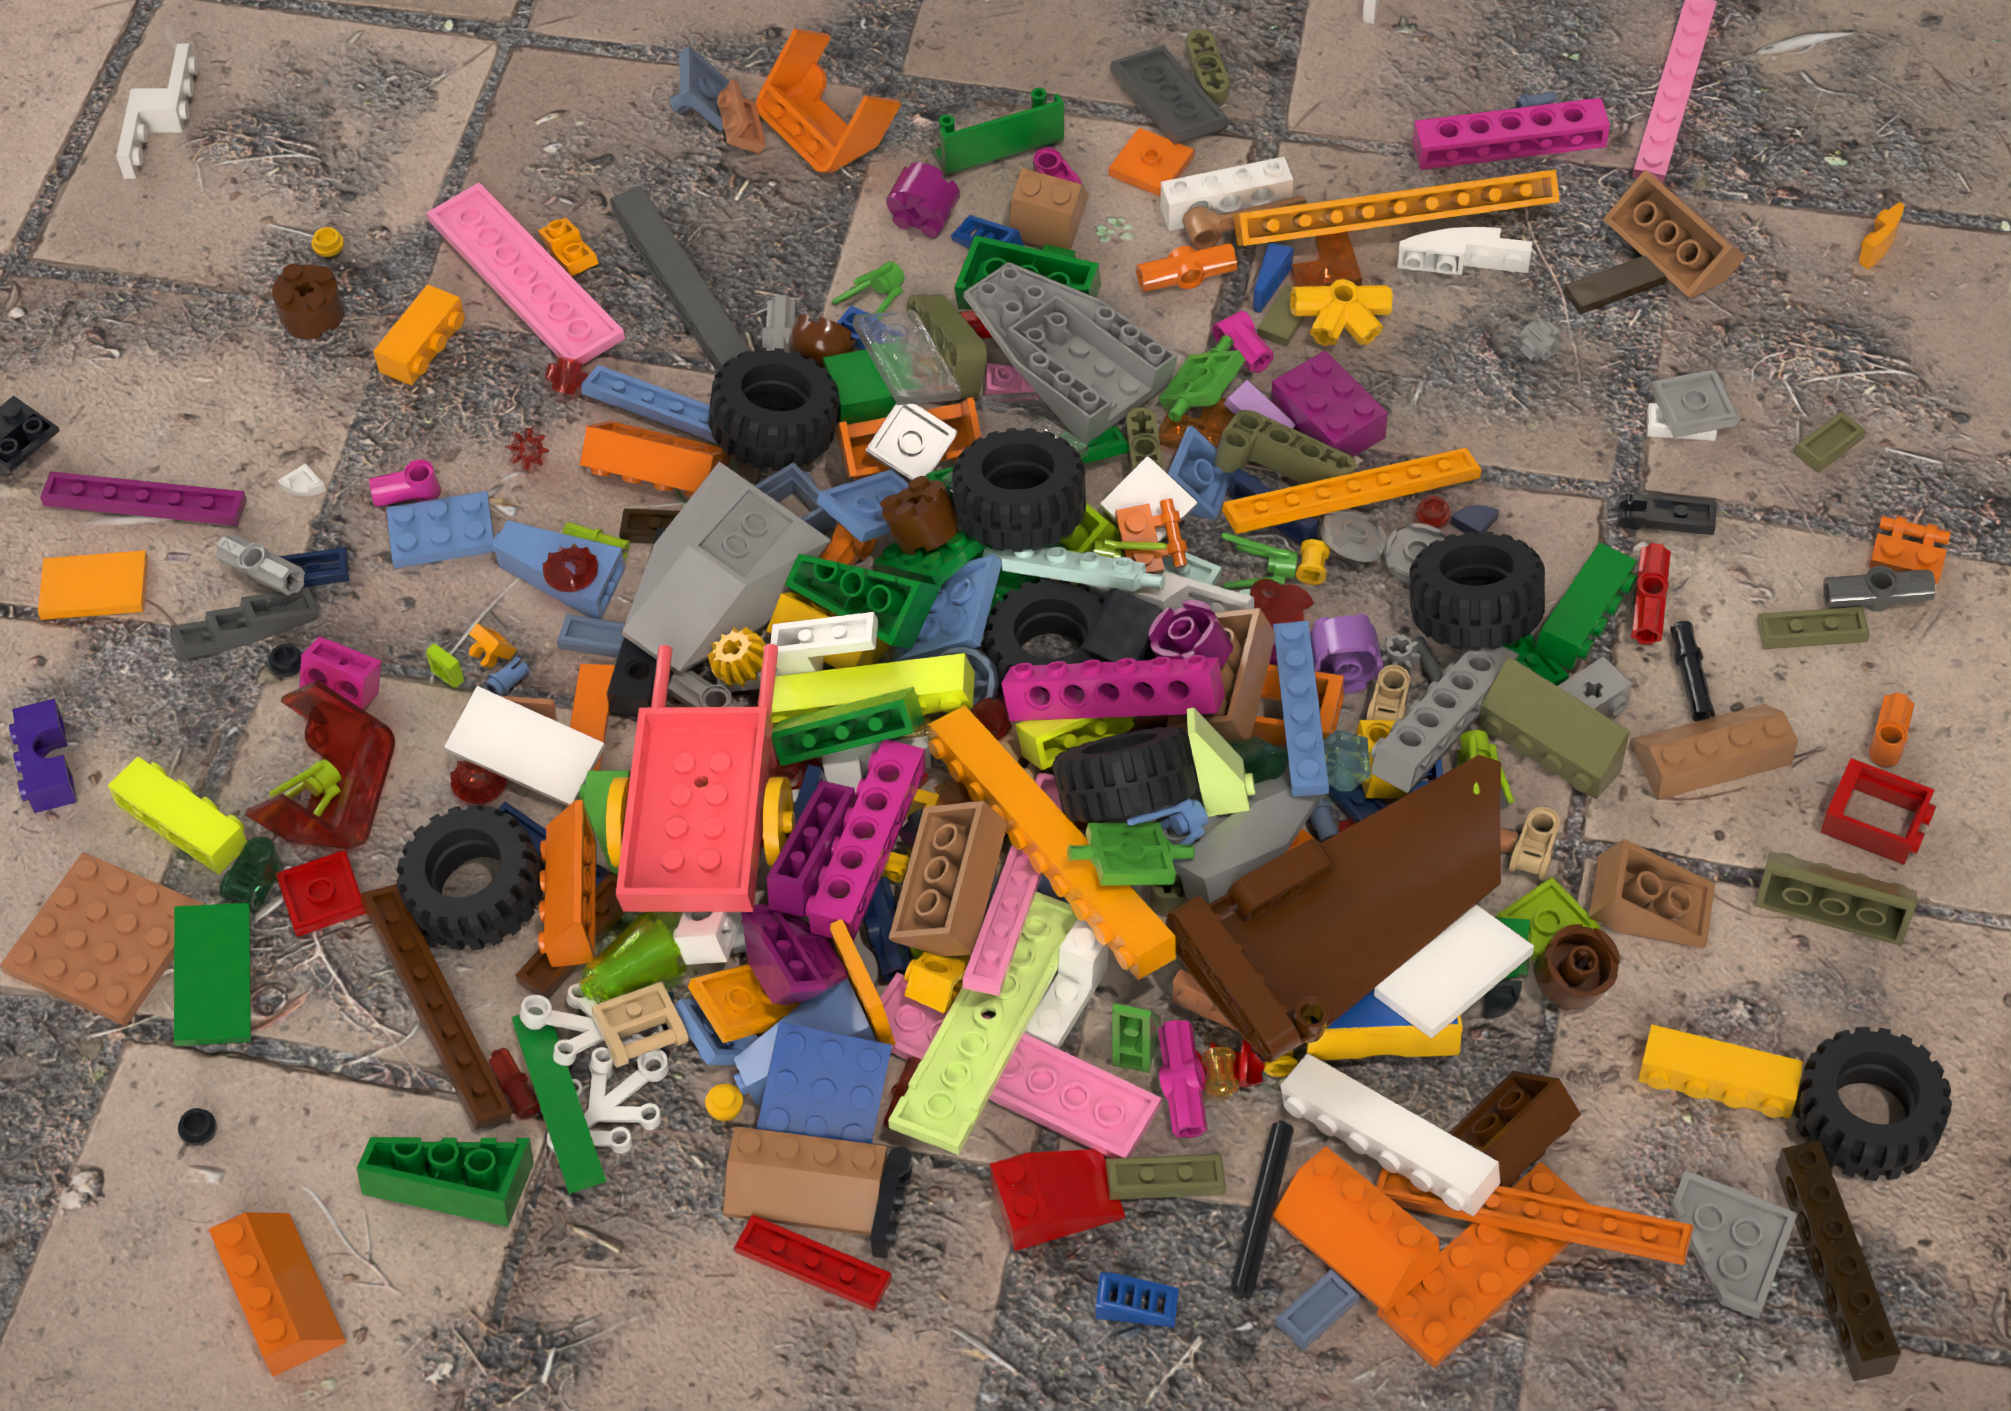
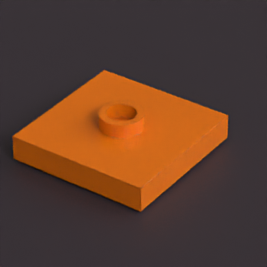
[1108,127,1194,197]

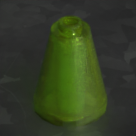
[578,912,687,1003]

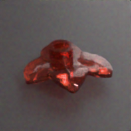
[1250,579,1314,629]

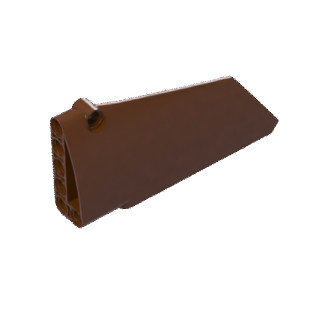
[1165,755,1501,1063]

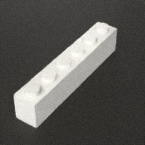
[1280,1053,1500,1217]

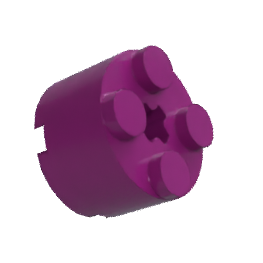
[886,162,960,238]
[1148,600,1233,683]

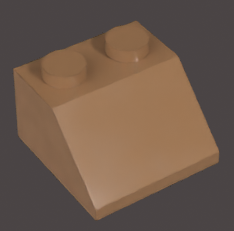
[1009,168,1089,250]

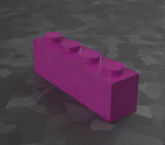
[767,780,855,917]

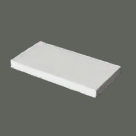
[444,686,605,806]
[1374,905,1534,1039]

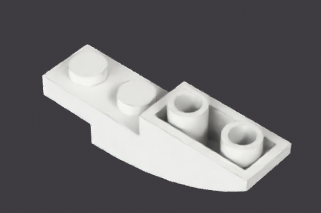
[1397,227,1532,275]

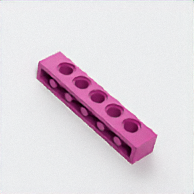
[1413,98,1610,170]
[1001,655,1225,721]
[805,740,926,943]

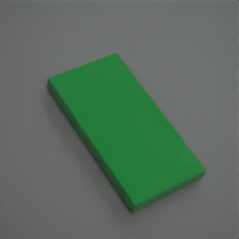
[174,903,251,1046]

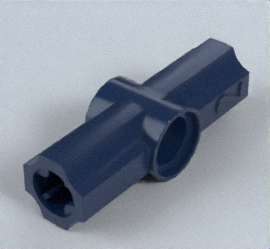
[864,876,912,982]

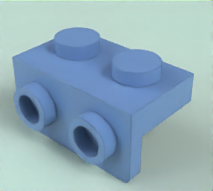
[674,999,758,1065]

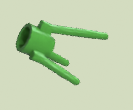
[832,261,905,320]
[1221,533,1298,589]

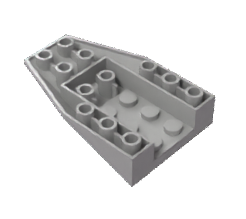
[963,262,1177,446]
[621,461,831,675]
[1101,744,1336,904]

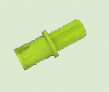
[562,522,630,560]

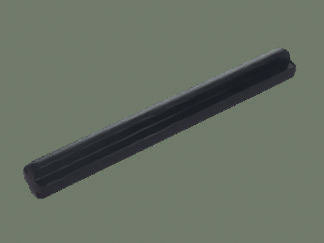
[1231,1121,1294,1298]

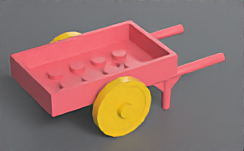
[606,644,795,912]

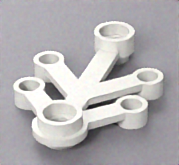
[520,984,664,1073]
[547,1049,669,1154]

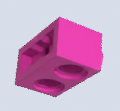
[299,636,381,712]

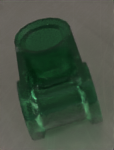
[1227,736,1288,783]
[219,836,283,910]

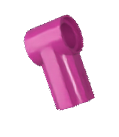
[1212,310,1274,374]
[369,459,441,507]

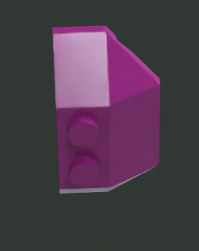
[741,904,847,1005]

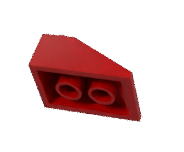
[990,1149,1125,1252]

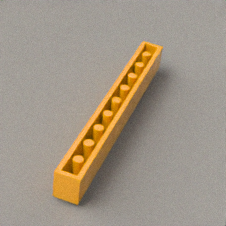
[1233,170,1560,246]
[928,705,1176,980]

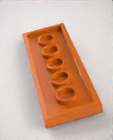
[1377,1162,1589,1369]

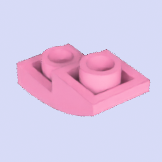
[984,363,1039,398]

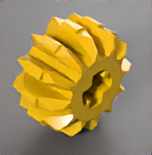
[707,627,766,688]

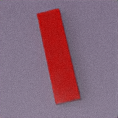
[734,1214,892,1312]

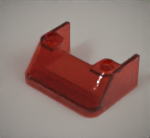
[245,680,395,849]

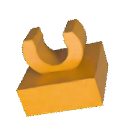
[468,623,517,669]

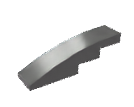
[170,587,319,661]

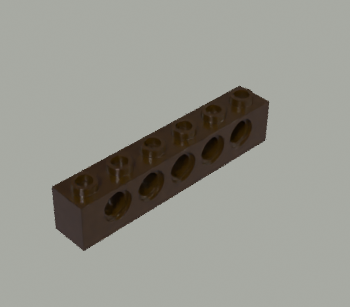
[1775,1140,1901,1381]

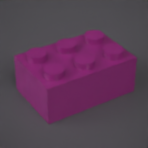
[1271,350,1388,457]

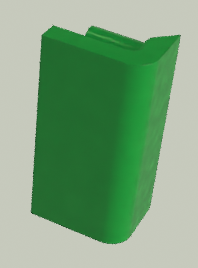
[932,88,1064,175]

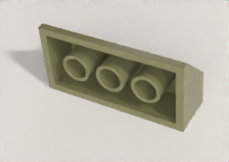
[1478,657,1630,799]
[1755,851,1917,946]

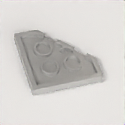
[1671,1170,1798,1319]

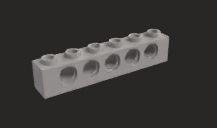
[1371,645,1519,793]

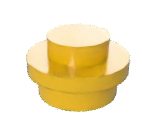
[311,227,344,257]
[705,1084,744,1121]

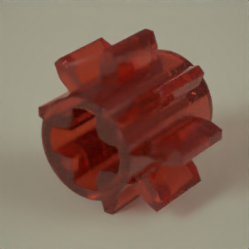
[545,356,589,395]
[505,428,549,470]
[971,698,1012,741]

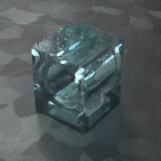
[1323,730,1370,792]

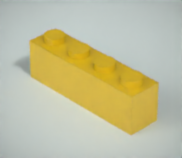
[1638,1024,1804,1119]

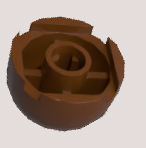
[789,314,857,369]

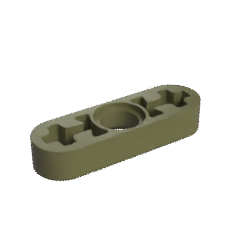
[1186,29,1229,104]

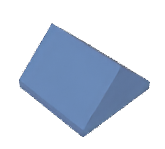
[1168,425,1233,520]

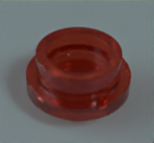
[1416,496,1450,528]

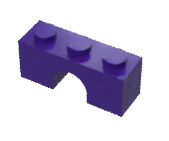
[9,699,77,813]

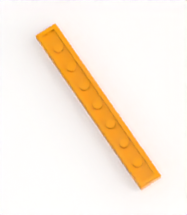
[1222,447,1482,534]

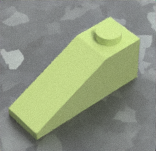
[1187,708,1255,817]

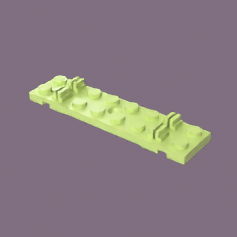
[888,892,1078,1155]

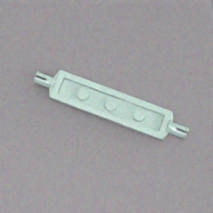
[983,547,1165,592]

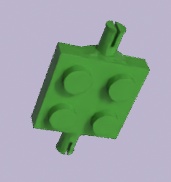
[1158,335,1245,422]
[1067,822,1195,886]

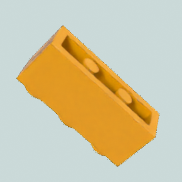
[373,284,465,386]

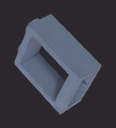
[755,462,836,533]

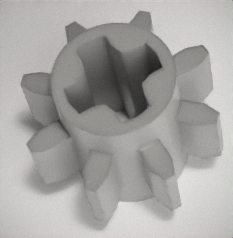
[1519,320,1561,361]
[1379,634,1420,676]

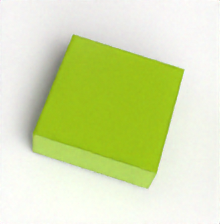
[426,643,464,688]

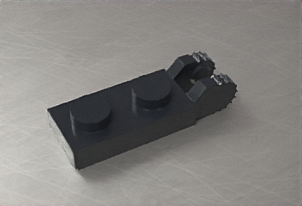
[1617,493,1717,535]
[870,1145,912,1259]

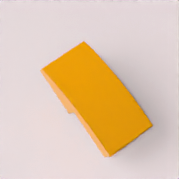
[1859,202,1905,270]
[538,217,599,277]

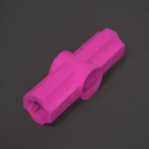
[1158,1020,1208,1139]

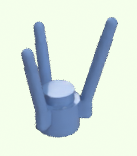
[1127,798,1208,862]

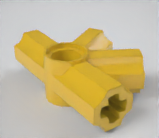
[1290,279,1393,347]

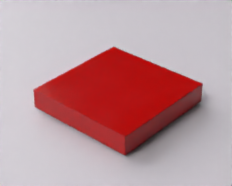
[276,850,366,937]

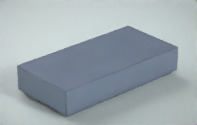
[557,614,625,658]
[1275,1269,1360,1351]

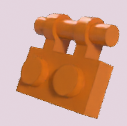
[1115,498,1188,574]
[1869,516,1951,584]

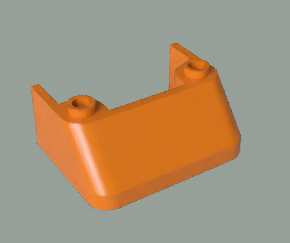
[756,28,902,173]
[835,397,982,481]

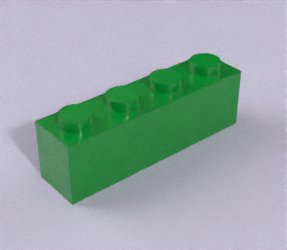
[1534,542,1637,670]
[772,687,924,766]

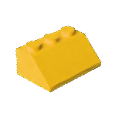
[766,591,891,669]

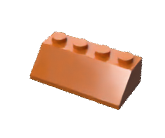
[580,420,733,497]
[538,799,597,967]
[1273,1146,1441,1313]
[208,1212,347,1377]

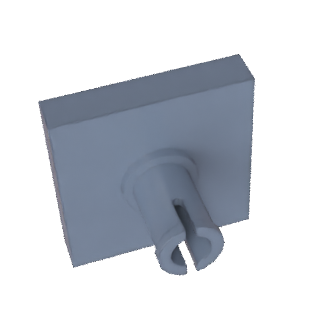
[669,46,729,131]

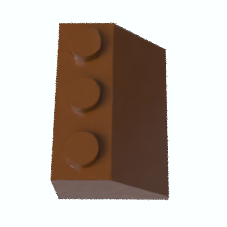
[1449,1071,1581,1187]

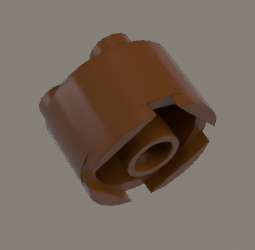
[272,264,344,339]
[880,476,958,555]
[1533,924,1620,1010]

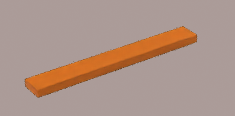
[1376,1167,1693,1266]

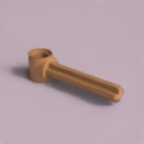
[1182,196,1307,250]

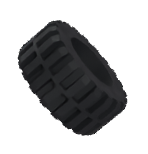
[708,348,840,471]
[952,428,1086,552]
[1409,531,1545,650]
[984,578,1109,694]
[1052,726,1199,822]
[396,805,543,950]
[1794,1026,1952,1181]

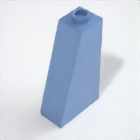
[493,520,626,619]
[733,978,878,1106]

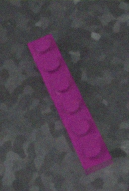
[40,471,247,526]

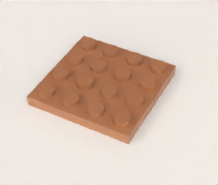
[0,852,204,1027]

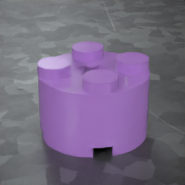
[1310,614,1384,695]

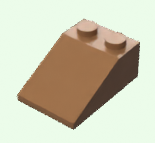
[1589,839,1715,948]

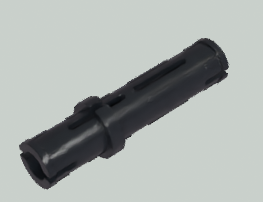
[1670,621,1715,722]

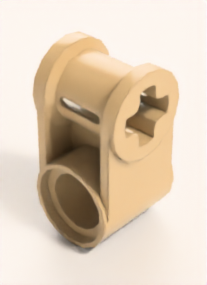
[1366,665,1410,720]
[1509,807,1560,881]

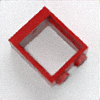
[1820,758,1937,865]

